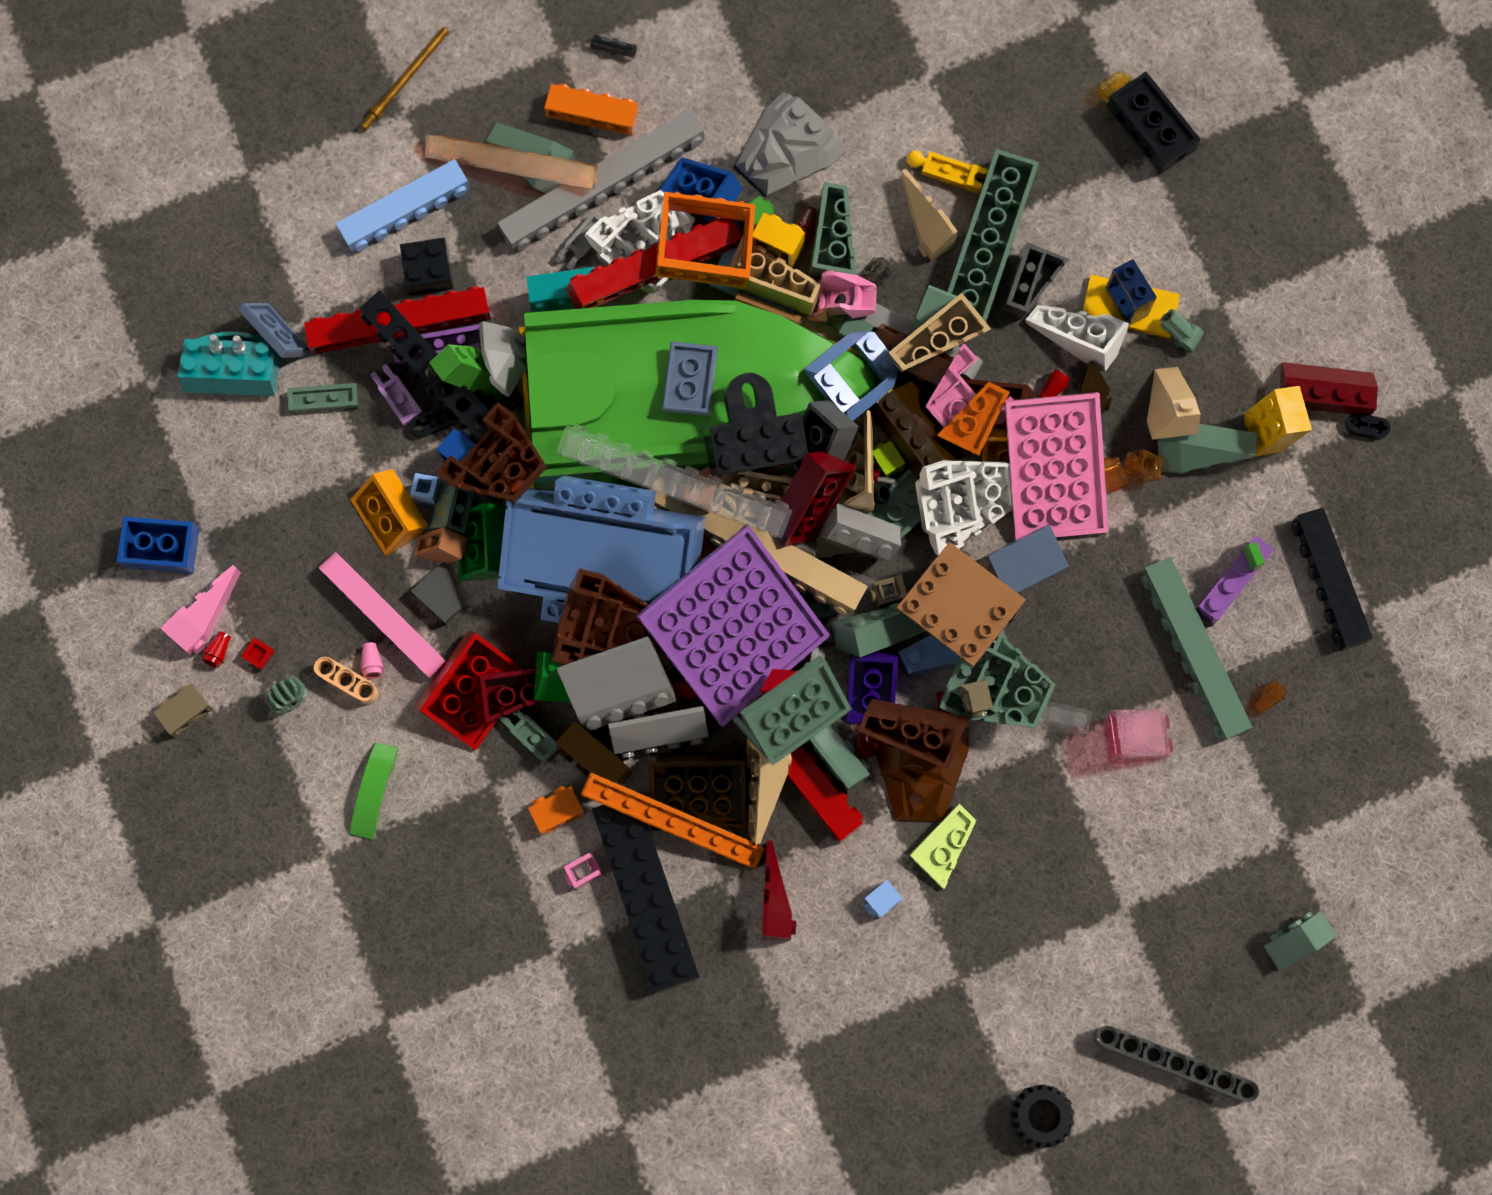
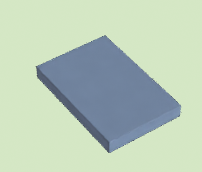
[238,303,310,358]
[662,341,718,417]
[986,524,1069,593]

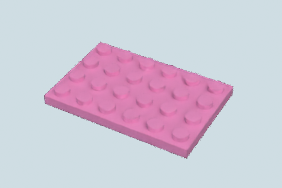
[1005,392,1108,540]

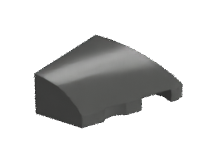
[411,562,463,625]

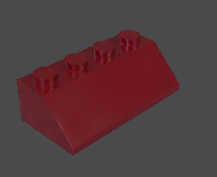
[1280,362,1378,415]
[766,452,856,546]

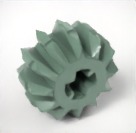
[265,677,308,715]

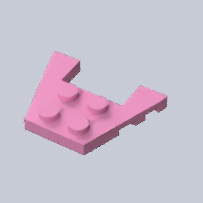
[926,343,1013,427]

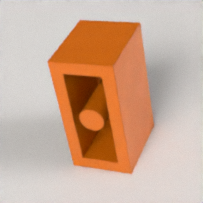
[528,786,585,836]

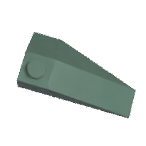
[486,122,575,194]

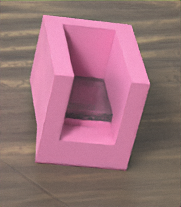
[564,853,604,889]

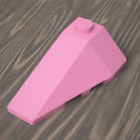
[161,565,241,656]

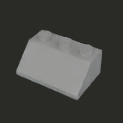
[816,504,901,561]

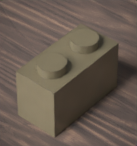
[153,684,213,738]

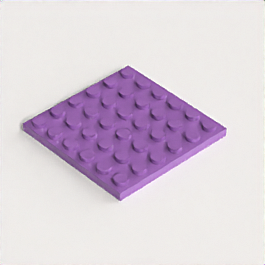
[636,525,830,727]

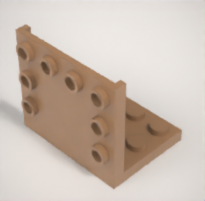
[896,542,1026,668]

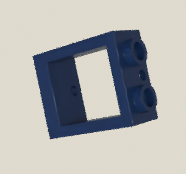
[1105,259,1157,326]

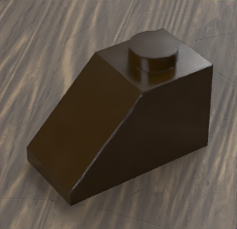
[1079,361,1112,416]

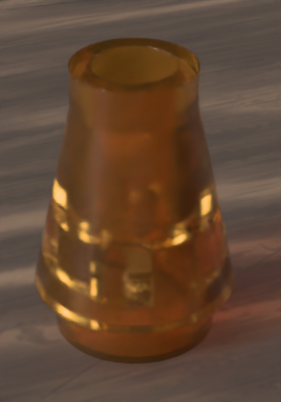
[1253,680,1288,715]

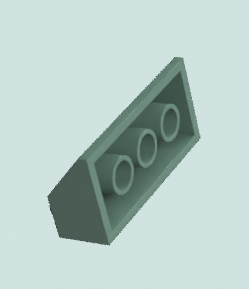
[805,722,870,795]

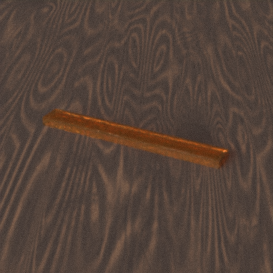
[424,134,597,189]

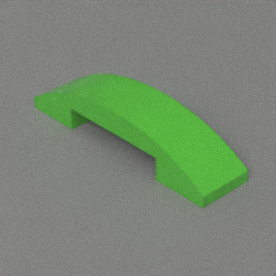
[350,742,399,840]

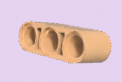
[314,657,379,705]

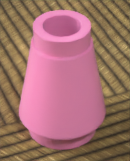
[360,642,384,679]

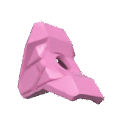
[807,270,877,322]

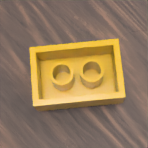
[1244,386,1312,456]

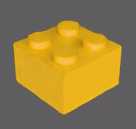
[752,213,805,268]

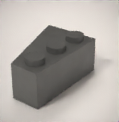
[999,242,1069,320]

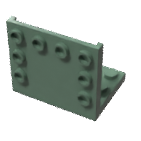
[732,655,852,766]

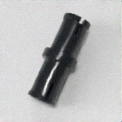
[590,35,637,59]

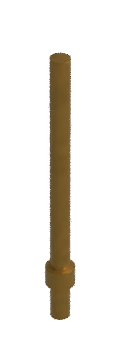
[359,27,449,131]

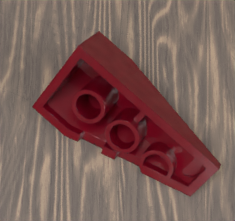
[762,840,797,941]

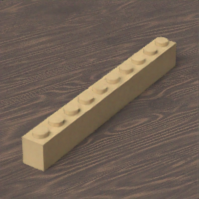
[650,474,868,616]

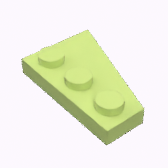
[909,804,976,889]

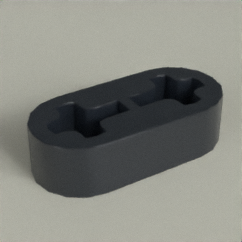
[1345,413,1391,440]

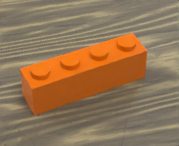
[544,84,639,135]

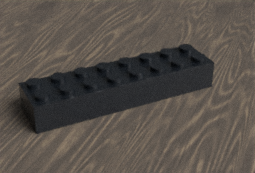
[592,805,700,994]

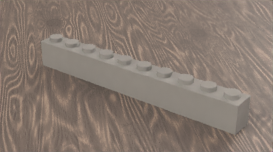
[498,109,704,252]

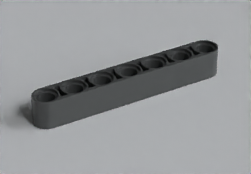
[1094,1025,1259,1102]

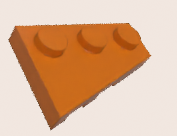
[937,382,1010,455]

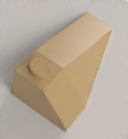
[901,169,958,261]

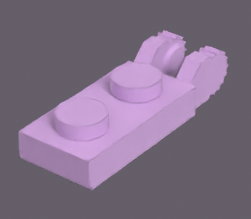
[370,364,423,426]

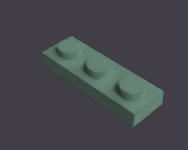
[288,383,359,413]

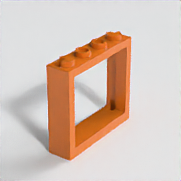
[655,192,755,289]

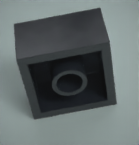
[400,237,454,295]

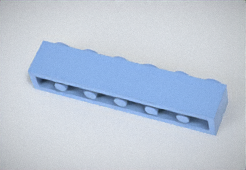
[336,159,470,252]

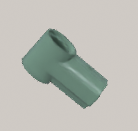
[1159,309,1204,354]

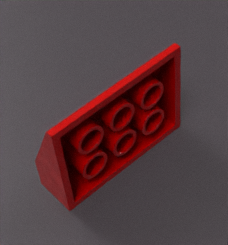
[413,631,522,751]

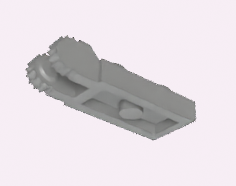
[555,212,602,271]

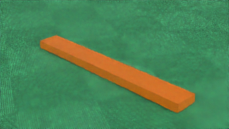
[580,772,765,870]

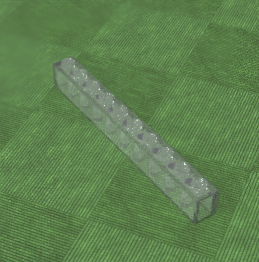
[556,424,793,539]

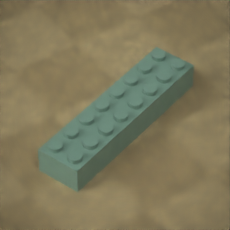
[948,149,1039,322]

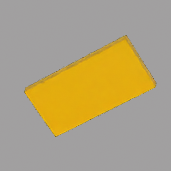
[1082,275,1180,338]

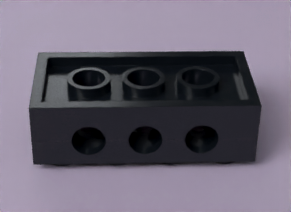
[1106,72,1201,175]

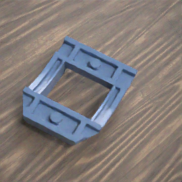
[803,331,899,421]

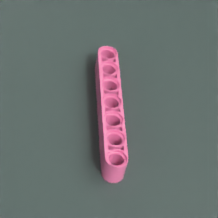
[318,552,446,679]

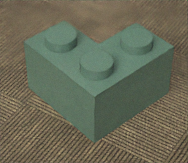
[1264,911,1337,971]

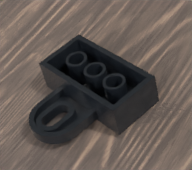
[703,373,808,477]

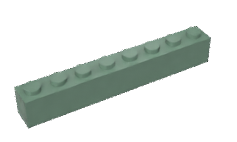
[1141,557,1253,742]

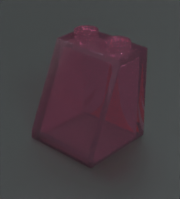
[1104,709,1173,765]

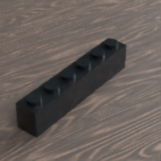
[1291,507,1373,651]

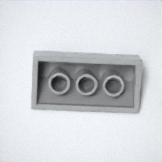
[608,706,709,759]

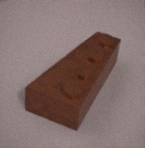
[858,699,969,769]

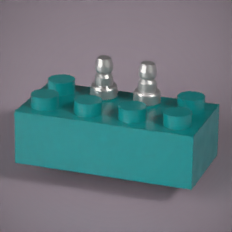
[178,332,280,396]

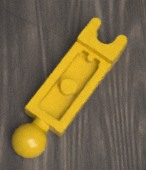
[906,150,988,195]

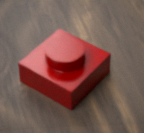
[241,637,275,670]

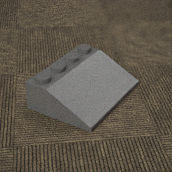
[557,637,676,732]

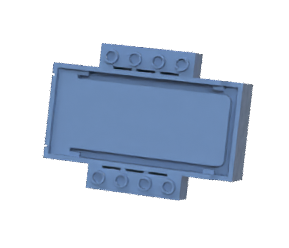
[497,476,706,623]

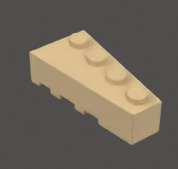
[729,236,821,316]
[887,293,991,373]

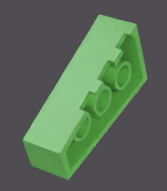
[429,344,518,401]

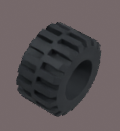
[1010,1085,1075,1148]

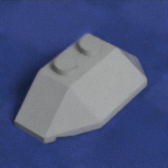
[479,321,527,397]

